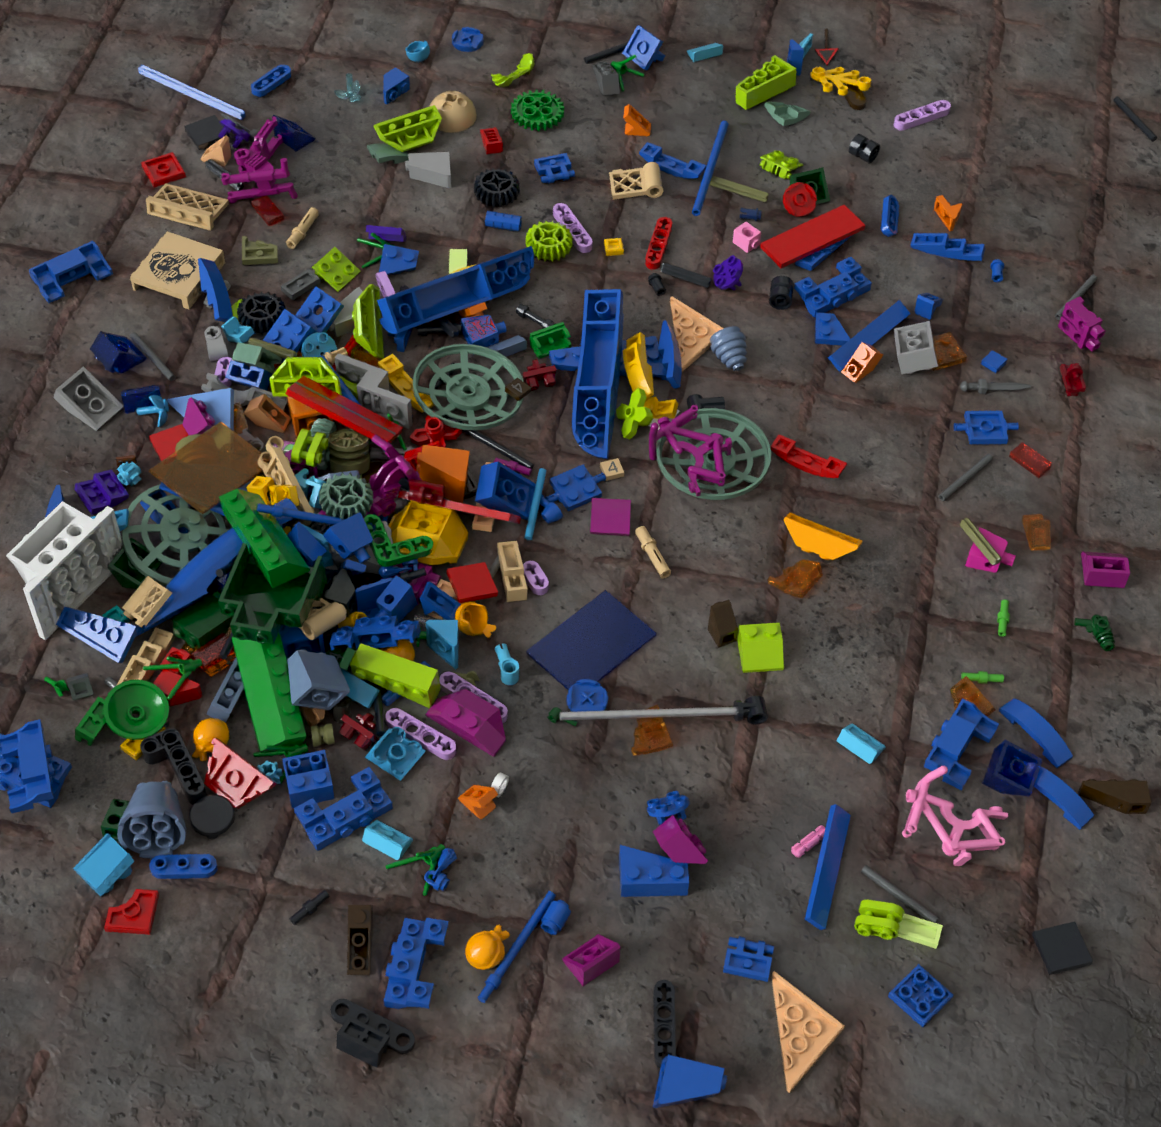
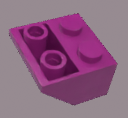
[1081,551,1130,588]
[653,815,708,864]

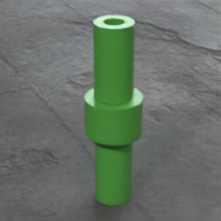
[997,599,1010,636]
[961,671,1004,684]

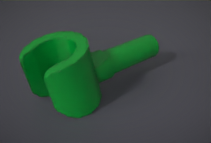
[44,676,70,697]

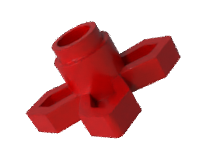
[410,411,462,448]

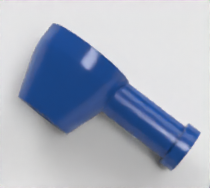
[540,495,563,524]

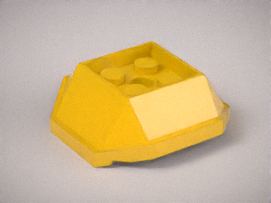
[388,501,468,565]

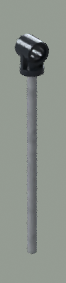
[560,696,768,725]

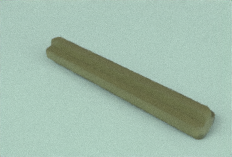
[710,175,769,203]

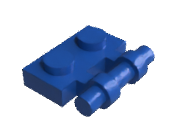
[534,153,575,184]
[723,936,774,982]

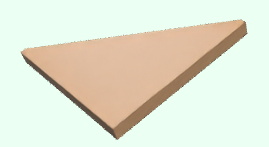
[670,296,724,372]
[771,971,845,1093]

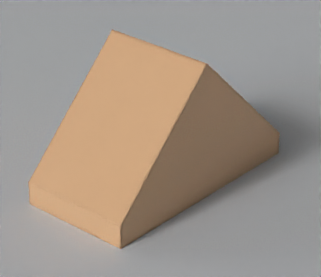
[200,135,232,167]

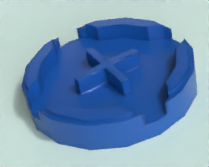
[452,27,484,52]
[566,679,608,712]

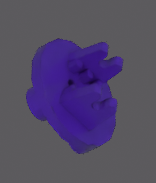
[218,119,250,148]
[713,255,743,290]

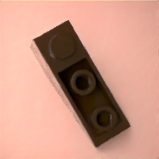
[1078,779,1152,814]
[347,905,373,975]

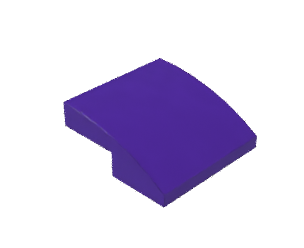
[366,225,406,242]
[74,469,129,515]

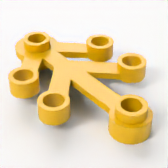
[810,67,871,95]

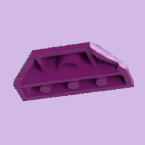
[425,689,506,757]

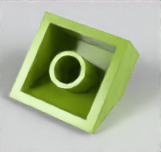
[737,623,784,673]

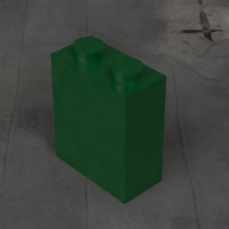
[172,593,233,653]

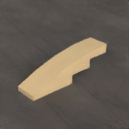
[116,627,175,686]

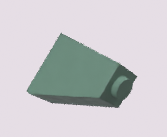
[232,342,283,374]

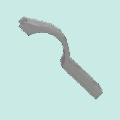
[201,373,288,411]

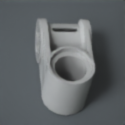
[204,326,228,362]

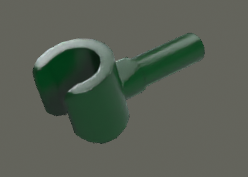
[547,707,578,727]

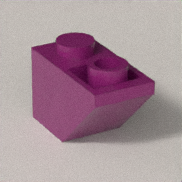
[182,397,218,437]

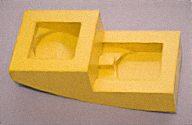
[643,397,679,419]
[268,485,299,506]

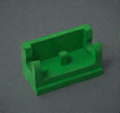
[530,322,572,359]
[75,696,106,746]

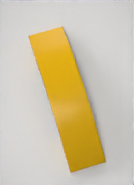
[378,354,435,413]

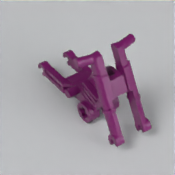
[221,116,298,203]
[318,435,422,518]

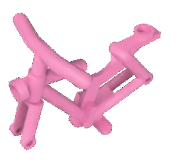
[902,766,1008,866]

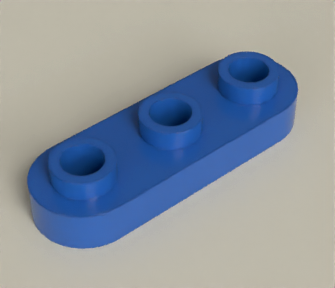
[251,65,291,97]
[881,195,899,237]
[149,854,218,879]

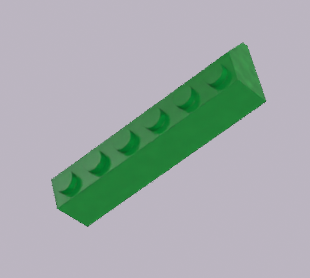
[219,488,310,588]
[232,632,306,753]

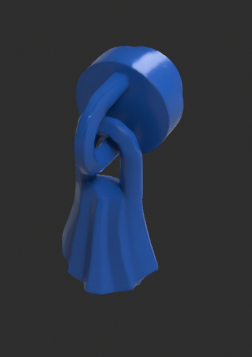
[378,559,418,579]
[424,848,457,891]

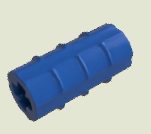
[485,211,522,232]

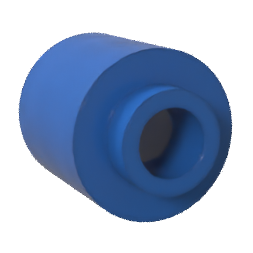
[541,900,571,935]

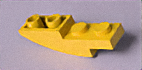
[622,332,654,399]

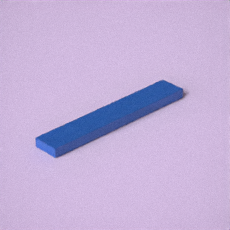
[828,300,911,372]
[805,804,851,930]

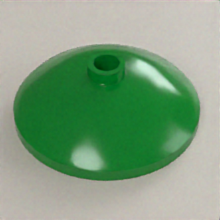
[103,680,169,740]

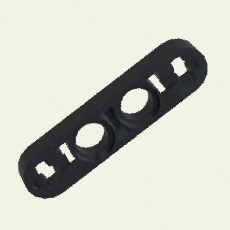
[653,980,676,1068]

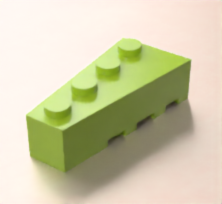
[736,55,796,110]
[350,643,441,709]

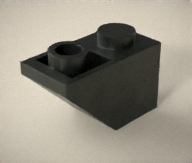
[323,568,356,617]

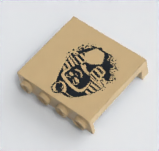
[130,231,225,309]

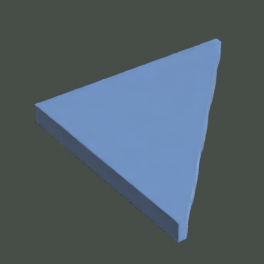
[167,388,234,459]

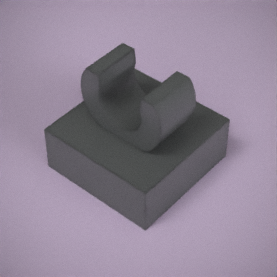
[67,673,94,700]

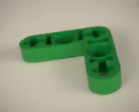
[364,514,433,567]

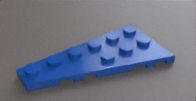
[549,336,668,381]

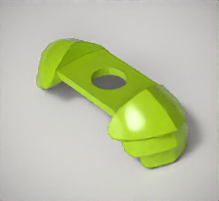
[491,53,535,87]

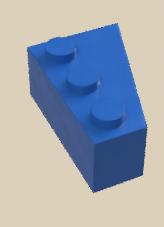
[619,845,689,897]

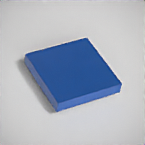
[888,964,954,1028]

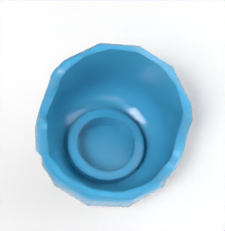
[405,41,430,62]

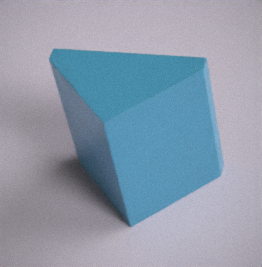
[425,620,459,669]

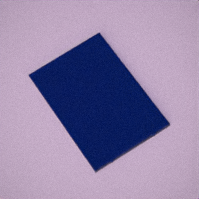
[526,590,656,690]

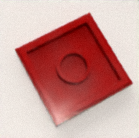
[141,152,186,188]

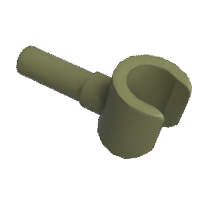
[452,671,480,687]

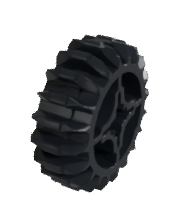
[474,168,520,208]
[237,291,286,335]

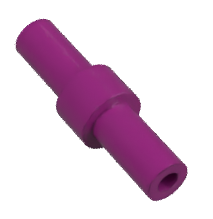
[494,458,532,476]

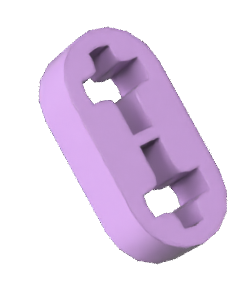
[214,357,232,387]
[523,561,549,595]

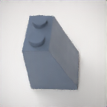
[287,650,350,710]

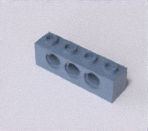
[207,658,244,723]

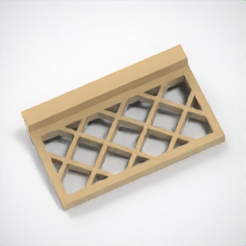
[146,183,229,231]

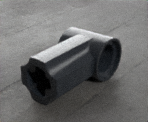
[686,394,725,410]

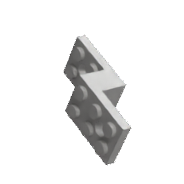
[335,353,413,429]

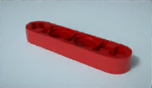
[645,217,672,270]

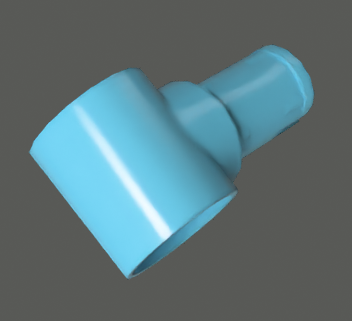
[495,644,519,685]

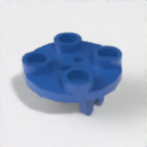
[647,791,690,825]

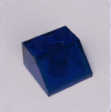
[90,331,147,373]
[982,740,1043,796]

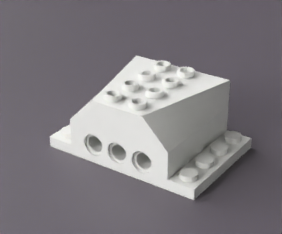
[6,501,123,640]

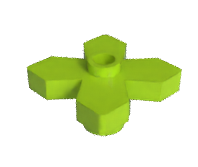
[616,388,653,440]

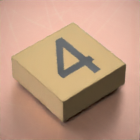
[600,458,624,481]

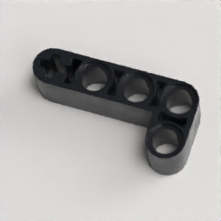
[140,729,207,805]

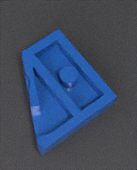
[379,244,419,275]
[815,312,850,346]

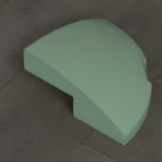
[765,102,811,126]
[367,143,409,164]

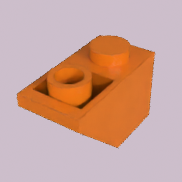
[841,342,883,383]

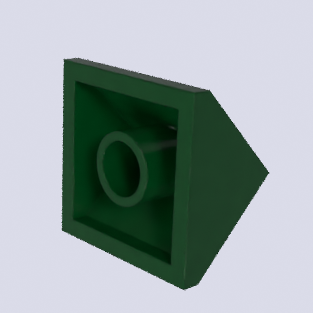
[789,167,830,205]
[107,538,163,589]

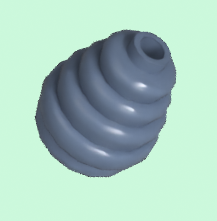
[710,326,747,371]

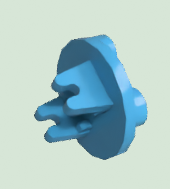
[302,332,337,357]

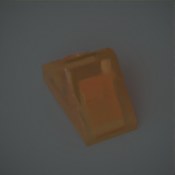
[1022,514,1051,551]

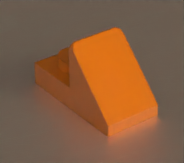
[623,104,651,136]
[934,195,963,231]
[458,302,487,318]
[458,785,498,819]

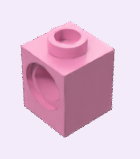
[733,222,761,253]

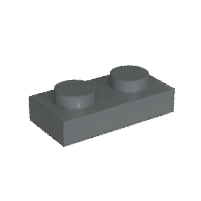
[281,269,320,300]

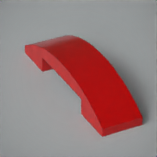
[770,434,847,478]

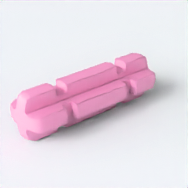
[791,825,825,858]

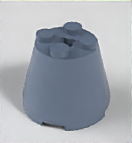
[117,781,186,859]

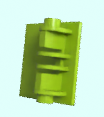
[760,150,803,180]
[312,247,360,292]

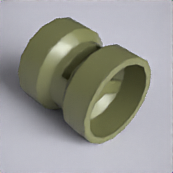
[311,723,335,747]

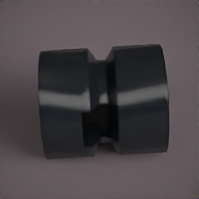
[849,134,880,164]
[769,276,794,310]

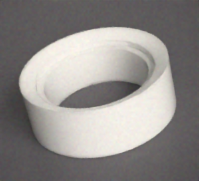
[491,772,509,798]

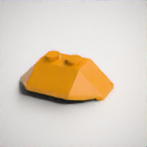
[784,513,863,560]

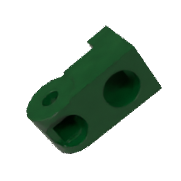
[101,799,129,842]

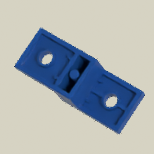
[262,286,344,365]

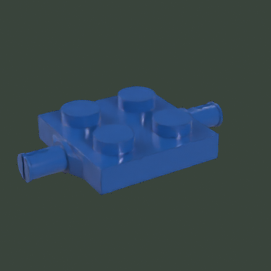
[954,411,1019,444]
[545,465,606,511]

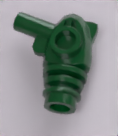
[1074,614,1115,651]

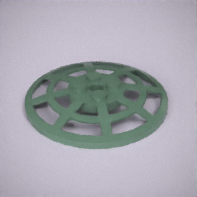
[413,344,524,430]
[656,408,771,500]
[121,484,234,586]

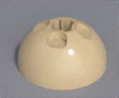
[429,91,477,133]

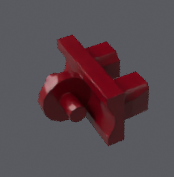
[523,359,556,391]
[1060,363,1086,396]
[408,479,445,506]
[339,713,379,751]

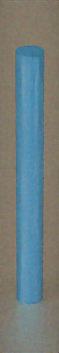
[524,468,547,540]

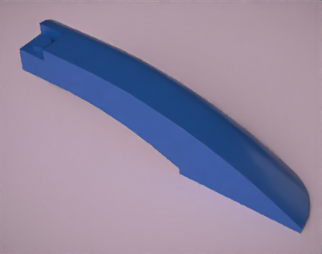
[377,246,534,334]
[572,289,624,459]
[136,498,299,637]

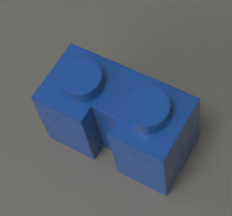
[225,360,272,391]

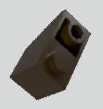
[708,600,738,648]

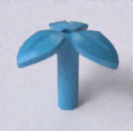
[136,395,169,427]

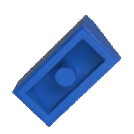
[787,40,804,76]

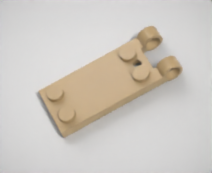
[257,436,315,529]

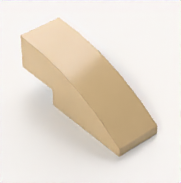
[497,541,528,602]

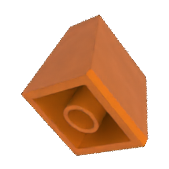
[287,397,333,439]
[416,445,470,503]

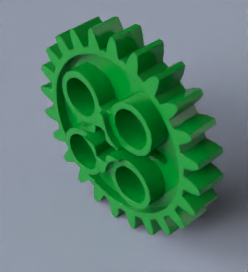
[511,90,564,131]

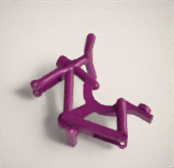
[649,405,732,497]

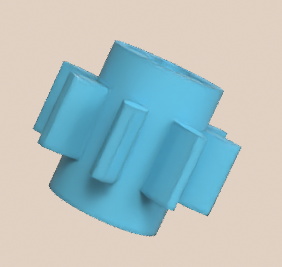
[117,462,141,486]
[257,760,283,784]

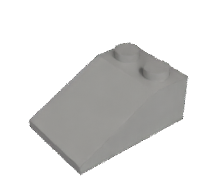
[894,321,938,374]
[53,366,124,431]

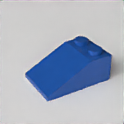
[475,462,536,520]

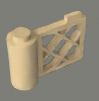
[609,162,663,200]
[122,576,172,628]
[299,598,347,640]

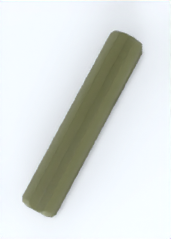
[248,338,297,359]
[960,518,1001,565]

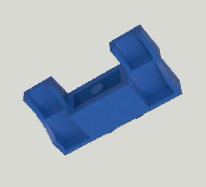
[28,241,113,303]
[794,257,872,318]
[330,615,421,650]
[924,698,999,791]
[0,719,55,814]
[0,734,72,808]
[294,767,393,851]
[384,918,449,1009]

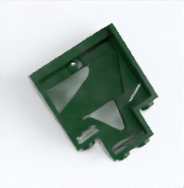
[218,543,327,644]

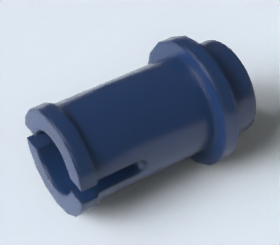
[740,207,762,222]

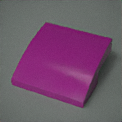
[590,498,631,536]

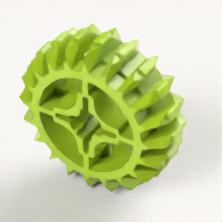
[526,221,573,262]

